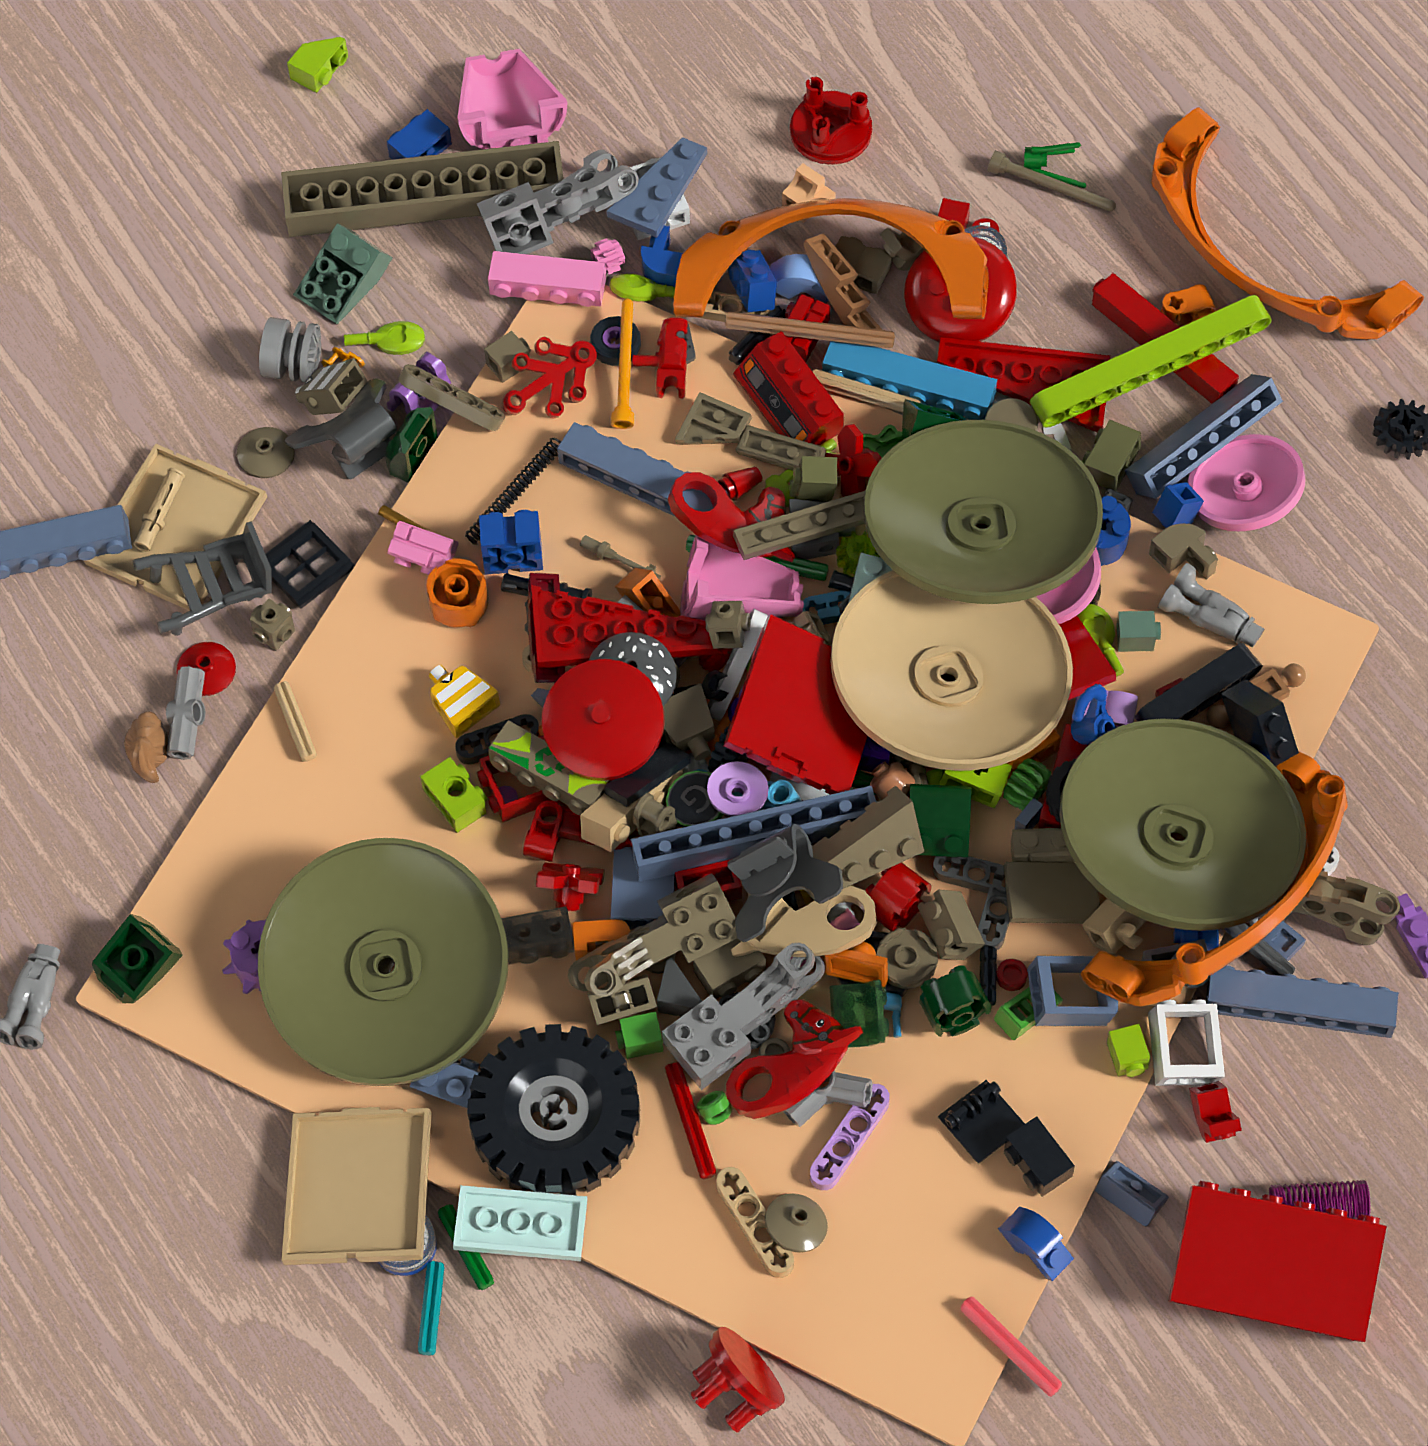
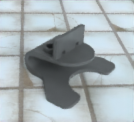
[285,378,397,479]
[727,824,843,942]

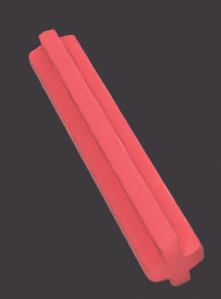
[960,1296,1062,1397]

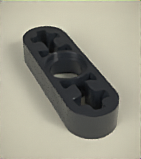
[455,714,539,764]

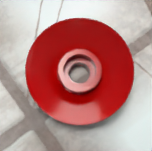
[177,642,236,696]

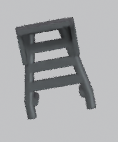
[133,521,272,636]

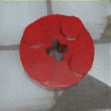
[865,862,932,932]

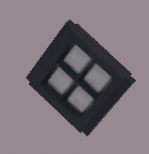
[265,520,355,609]

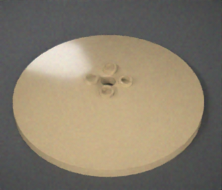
[830,570,1073,771]

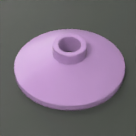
[707,761,769,817]

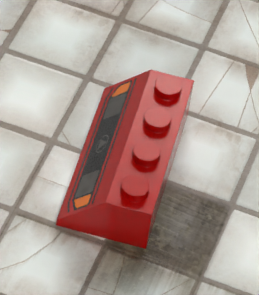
[733,331,844,446]

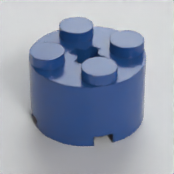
[1096,496,1131,566]

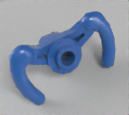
[1071,684,1117,745]

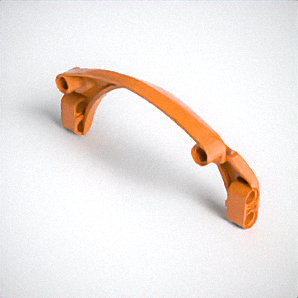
[1151,107,1424,339]
[673,198,989,319]
[1081,751,1348,1007]

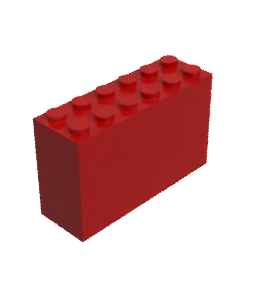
[1168,1181,1387,1342]

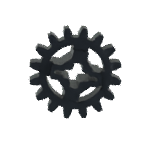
[1372,399,1428,460]

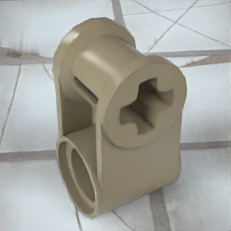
[634,793,677,837]

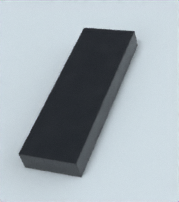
[605,742,690,807]

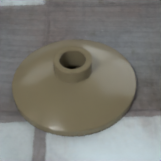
[237,427,295,478]
[765,1193,828,1252]

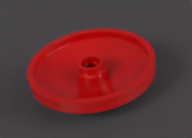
[542,659,665,781]

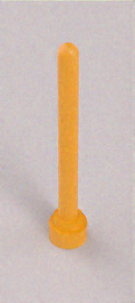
[611,298,634,429]

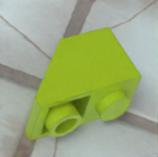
[287,37,348,93]

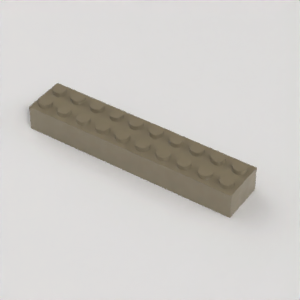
[281,141,564,237]

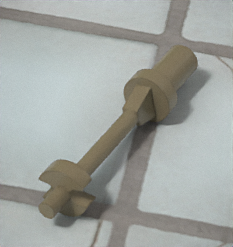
[580,535,661,579]

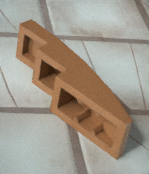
[803,233,882,330]

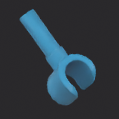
[884,993,902,1038]

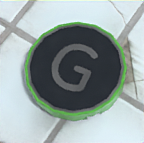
[666,771,724,828]

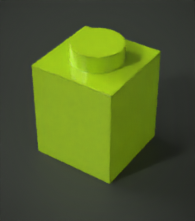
[1107,1024,1150,1077]

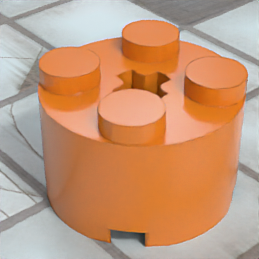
[426,558,488,627]

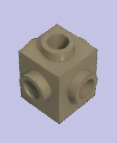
[250,598,295,651]
[705,601,751,649]

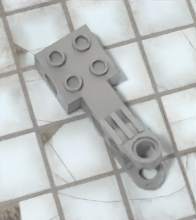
[477,150,639,254]
[662,943,825,1090]

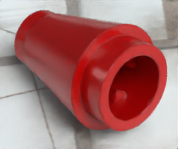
[718,466,763,500]

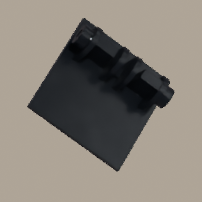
[938,1080,1025,1164]

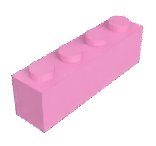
[488,251,606,307]

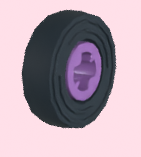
[590,316,641,366]

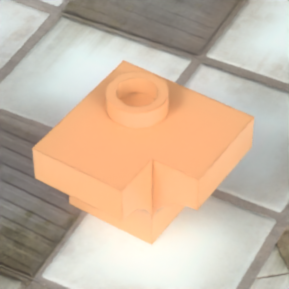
[782,163,836,223]

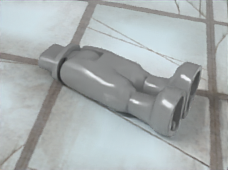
[1158,563,1265,648]
[0,944,60,1050]

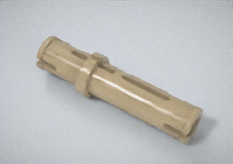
[133,468,185,552]

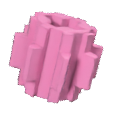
[590,238,626,275]

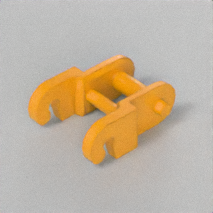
[321,347,365,368]

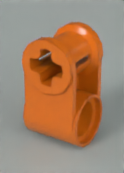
[1160,284,1217,327]

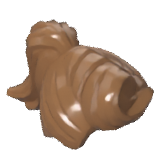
[124,711,168,783]

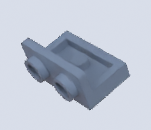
[410,1058,481,1108]

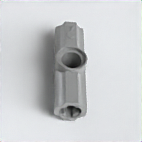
[166,666,206,760]

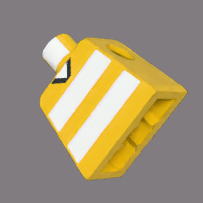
[429,665,500,739]

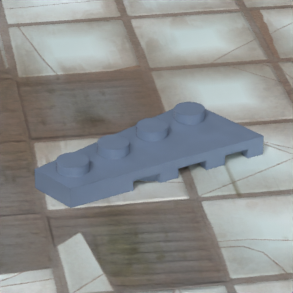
[606,137,707,238]

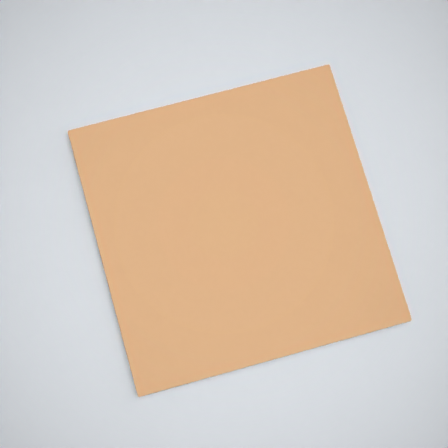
[76,285,1379,1446]

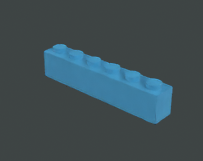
[822,341,997,420]

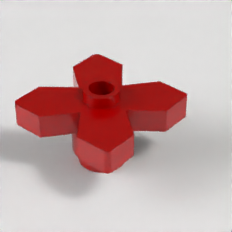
[824,424,882,497]
[535,862,605,911]

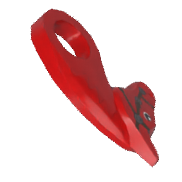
[668,472,795,562]
[726,999,863,1119]

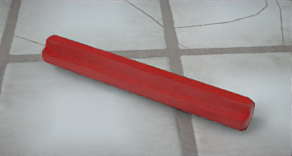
[665,1062,716,1179]

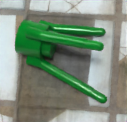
[1024,142,1086,188]

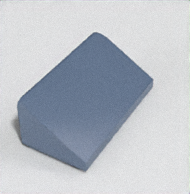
[1095,1161,1169,1226]

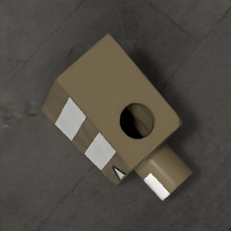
[295,358,368,415]

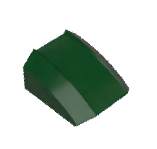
[385,407,438,483]
[92,914,183,1003]

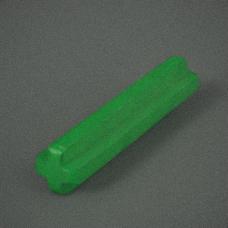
[438,1204,494,1290]

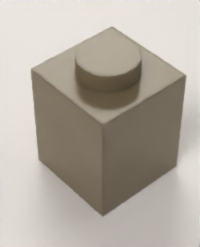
[484,331,531,383]

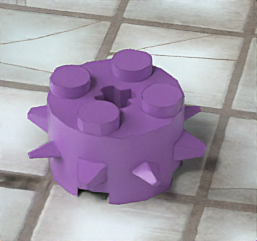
[222,920,266,994]

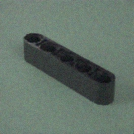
[1135,643,1263,721]

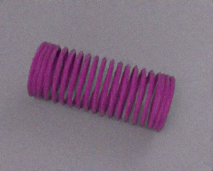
[1269,1180,1371,1219]

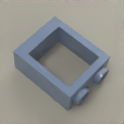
[1027,956,1118,1026]

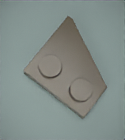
[675,392,752,445]

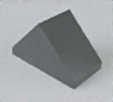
[657,958,702,1017]

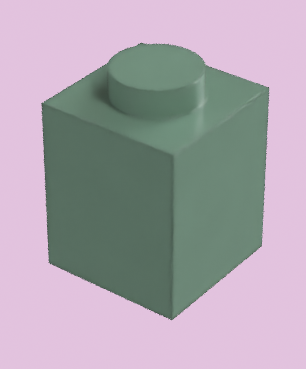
[1116,611,1161,652]

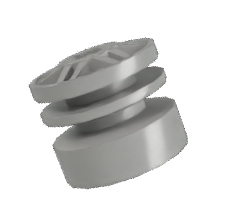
[259,317,321,383]

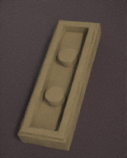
[736,425,826,471]

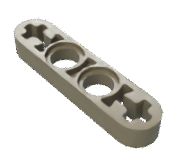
[398,364,505,431]

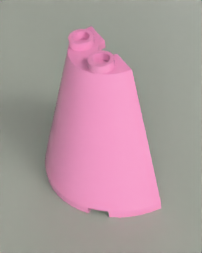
[457,49,567,149]
[680,535,804,620]

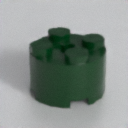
[919,966,991,1037]

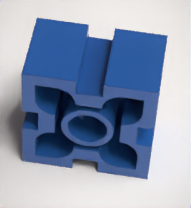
[479,510,543,575]

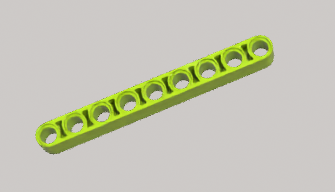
[1030,295,1272,428]

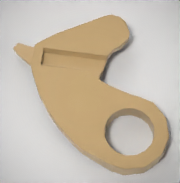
[731,885,877,957]

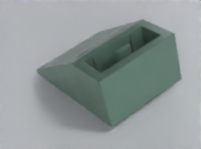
[293,223,393,324]

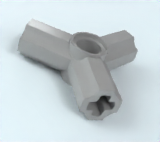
[783,1070,873,1127]

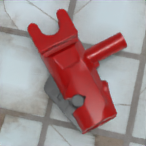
[632,318,696,399]

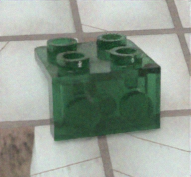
[829,980,889,1048]

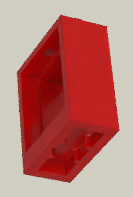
[476,735,560,822]

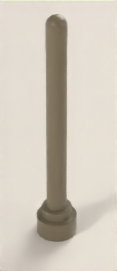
[987,150,1116,211]

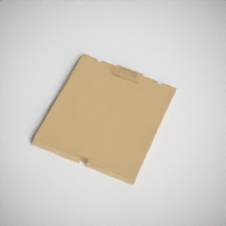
[84,444,267,611]
[282,1107,431,1265]

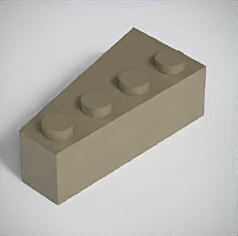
[804,786,924,901]

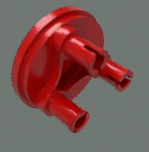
[790,77,872,165]
[691,1327,785,1433]

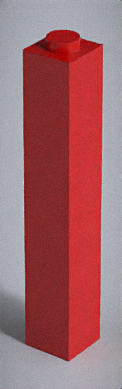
[1092,273,1239,404]

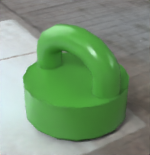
[697,1091,732,1125]

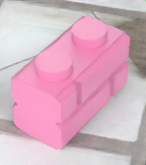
[387,521,458,575]

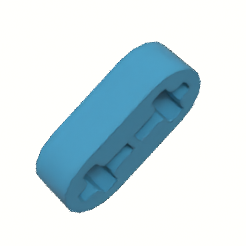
[802,591,850,625]

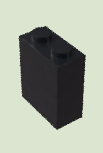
[1221,679,1299,766]

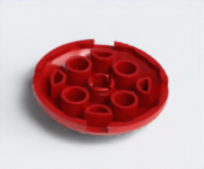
[904,236,1017,343]

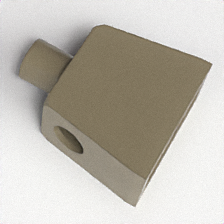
[662,684,715,761]

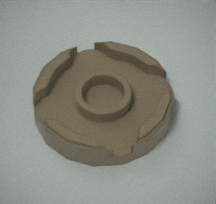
[876,928,938,989]

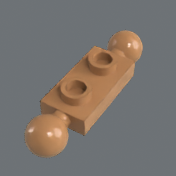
[1206,663,1306,728]

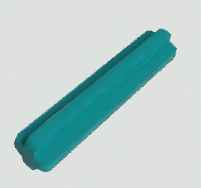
[418,1261,445,1356]

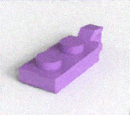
[1395,893,1428,979]

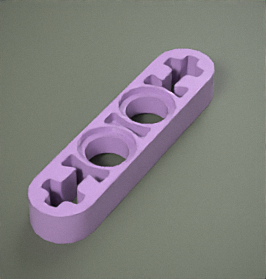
[810,1084,890,1190]

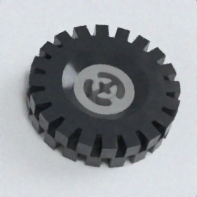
[467,1024,640,1196]

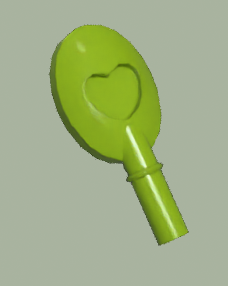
[610,273,675,301]
[344,321,425,355]
[1077,604,1124,677]

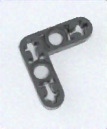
[933,856,1010,950]

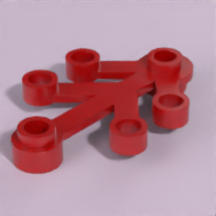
[501,337,597,418]

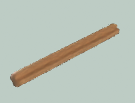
[725,312,895,348]

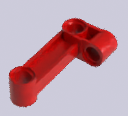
[523,800,640,862]

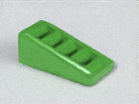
[994,986,1063,1040]

